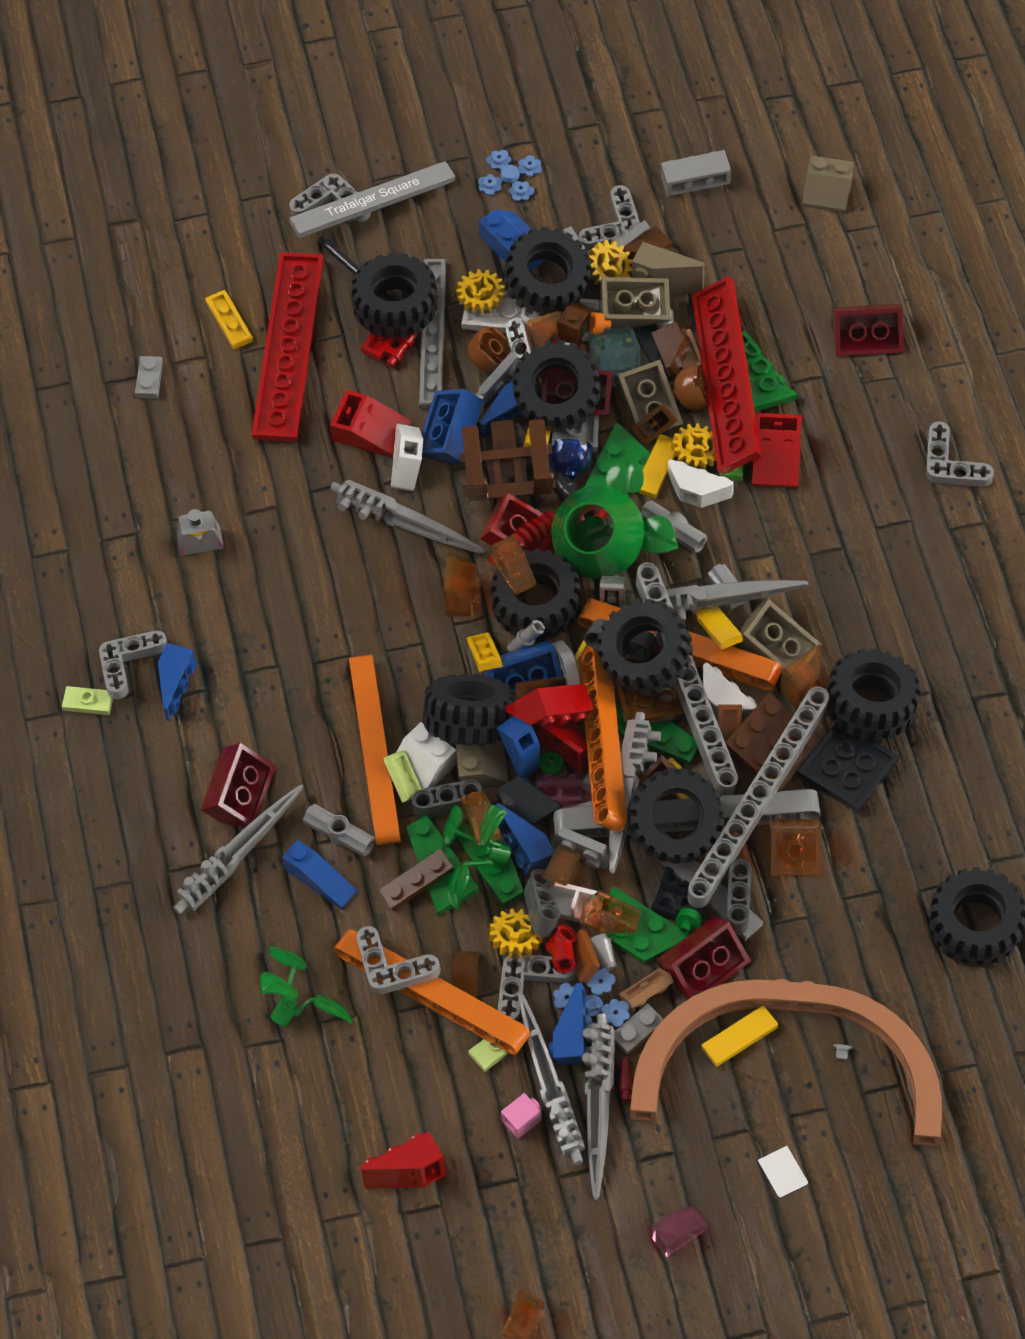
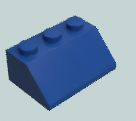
[479,209,546,272]
[422,389,484,464]
[483,640,562,693]

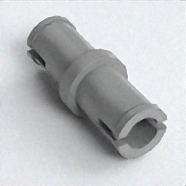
[507,620,545,652]

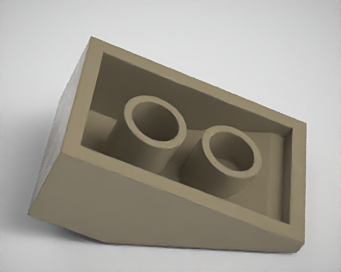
[632,242,705,295]
[598,277,670,330]
[613,360,683,430]
[737,599,822,681]

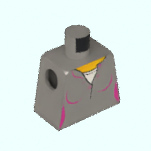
[177,509,224,556]

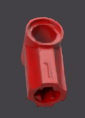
[545,925,577,974]

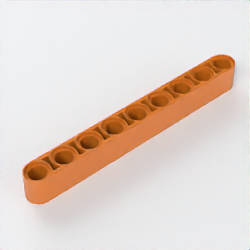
[577,599,782,691]
[579,647,627,833]
[349,654,401,846]
[333,929,531,1055]

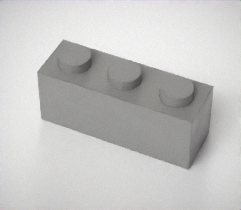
[661,150,731,197]

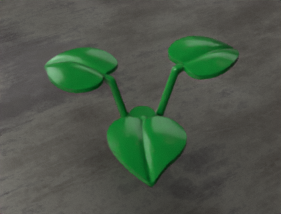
[575,454,679,554]
[443,805,511,910]
[259,946,352,1027]

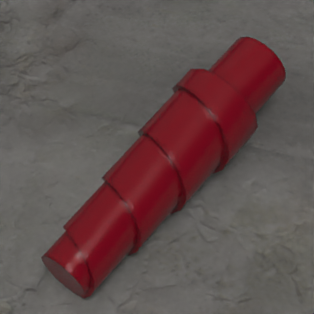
[619,1057,633,1103]

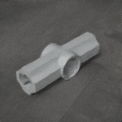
[641,500,707,553]
[303,804,376,857]

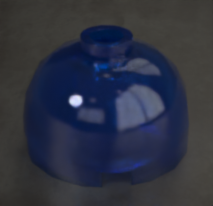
[548,439,593,479]

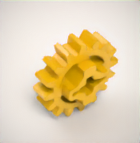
[588,240,633,285]
[456,269,505,314]
[671,423,716,470]
[489,908,543,959]

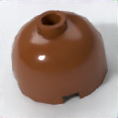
[468,327,511,373]
[671,364,708,411]

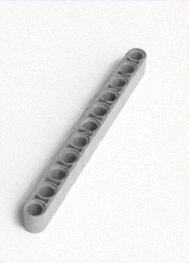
[636,562,738,796]
[687,687,829,908]
[553,789,821,839]

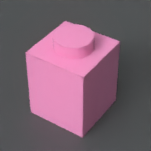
[501,1093,542,1139]

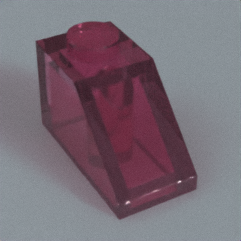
[651,1206,709,1257]

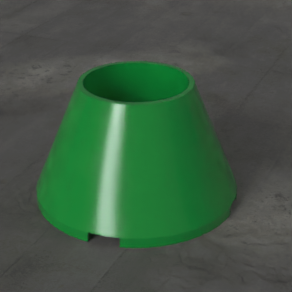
[551,485,645,579]

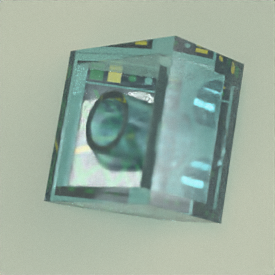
[588,326,641,375]

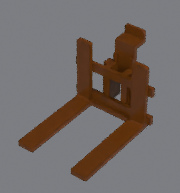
[459,419,556,501]

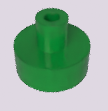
[540,752,564,778]
[675,908,702,934]

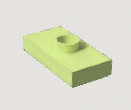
[62,686,113,715]
[383,750,421,803]
[468,1039,509,1072]

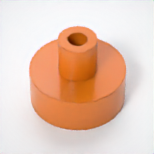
[589,312,611,335]

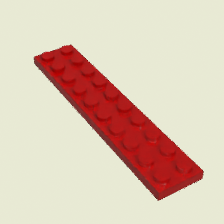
[252,252,324,442]
[691,276,762,475]

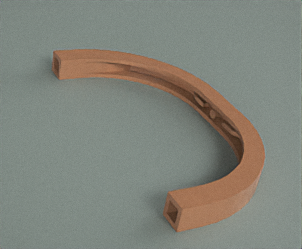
[631,979,942,1147]

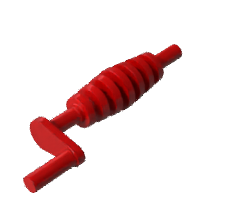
[489,509,609,565]

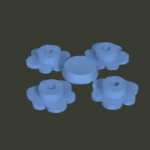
[478,150,542,201]
[553,968,630,1027]

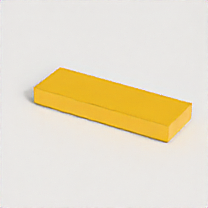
[205,290,254,350]
[637,434,676,499]
[693,606,743,650]
[466,632,503,672]
[702,1005,778,1067]

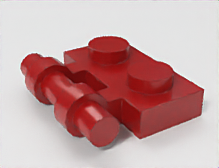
[361,331,417,368]

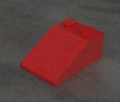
[480,493,555,555]

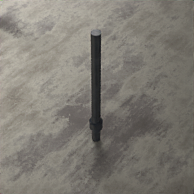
[318,236,400,301]

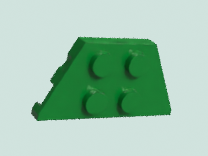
[584,423,650,494]
[604,886,690,965]

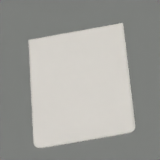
[758,1146,808,1197]

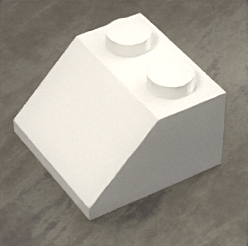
[396,722,457,789]

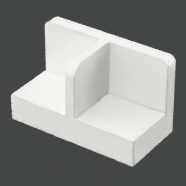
[554,881,603,927]

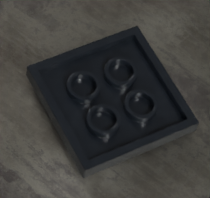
[797,723,899,813]

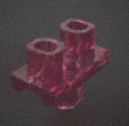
[538,774,583,809]

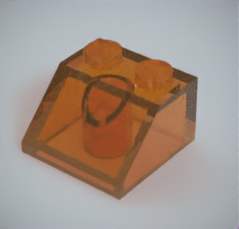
[443,551,481,617]
[780,644,823,711]
[770,819,821,876]

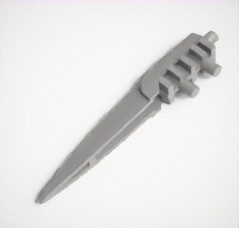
[330,480,484,553]
[641,580,808,622]
[609,712,661,874]
[173,785,303,914]
[519,993,585,1165]
[582,1014,615,1200]

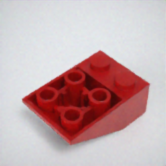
[330,389,412,457]
[752,413,802,488]
[360,1131,446,1189]

